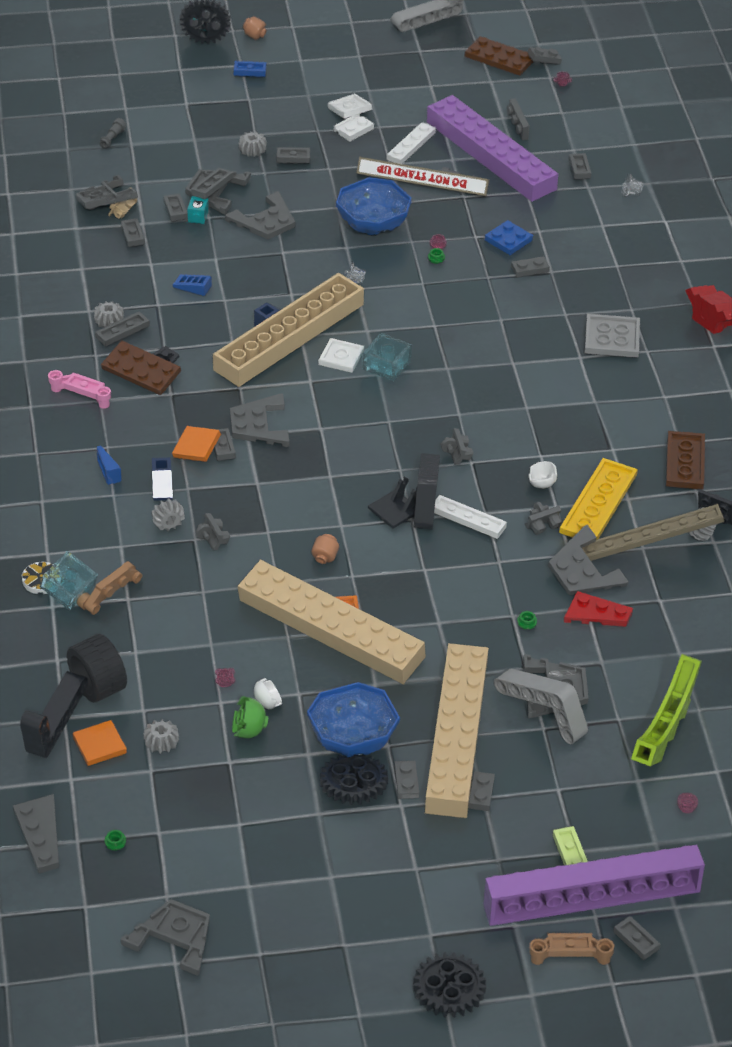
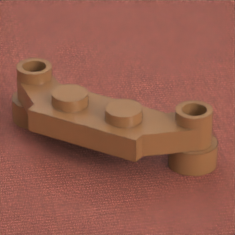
[77,561,143,615]
[529,933,614,965]

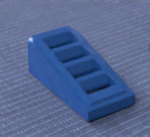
[173,274,212,296]
[97,446,121,484]

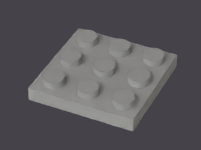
[585,314,640,357]

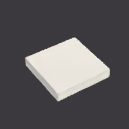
[328,94,372,119]
[319,338,364,373]

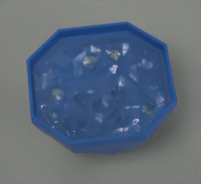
[336,177,412,235]
[307,682,400,757]

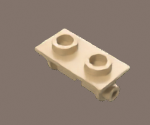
[108,187,137,218]

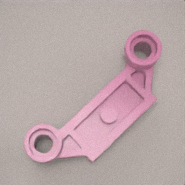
[48,370,111,409]

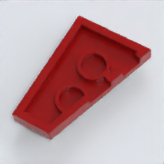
[564,591,633,627]

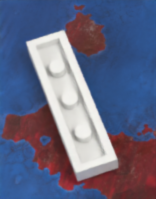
[387,122,436,164]
[434,495,507,539]

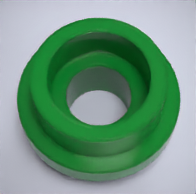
[428,248,445,264]
[517,611,537,629]
[105,830,126,850]

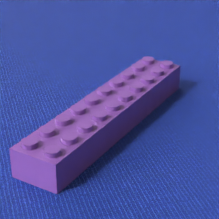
[427,95,558,202]
[484,845,705,926]

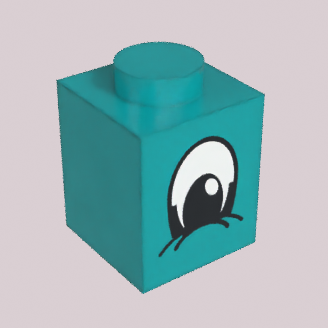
[187,197,209,224]

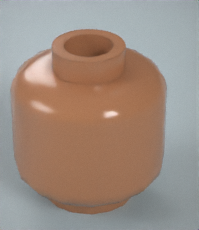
[243,17,267,40]
[311,534,339,564]

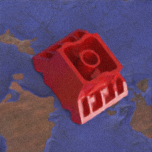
[685,285,732,334]

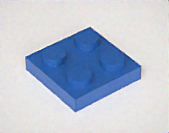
[485,220,533,255]

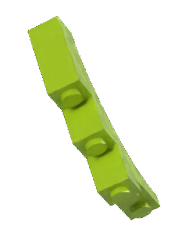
[631,654,702,766]

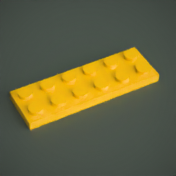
[559,458,638,540]

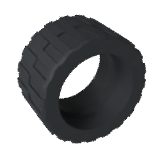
[66,634,127,703]

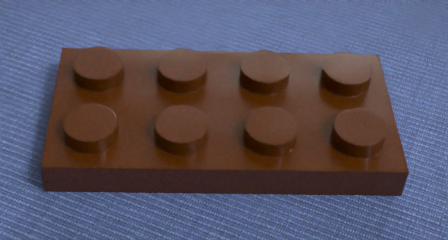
[465,36,534,76]
[101,340,181,395]
[666,431,705,489]

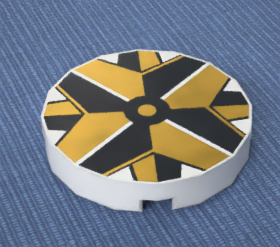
[22,562,61,594]

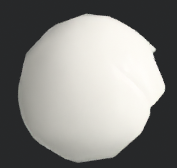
[529,461,557,489]
[254,678,282,709]

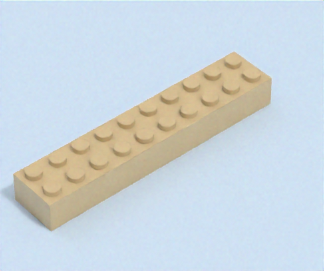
[213,273,364,387]
[238,560,426,684]
[425,643,488,818]

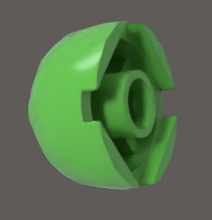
[232,696,268,739]

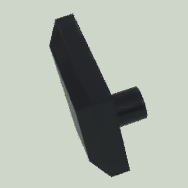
[153,346,180,363]

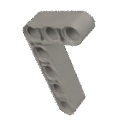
[391,0,464,32]
[494,669,588,744]

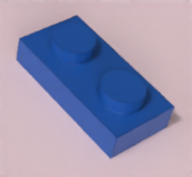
[234,61,266,77]

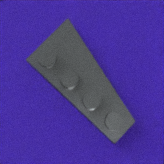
[13,794,59,874]

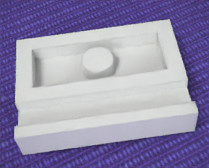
[334,114,374,141]

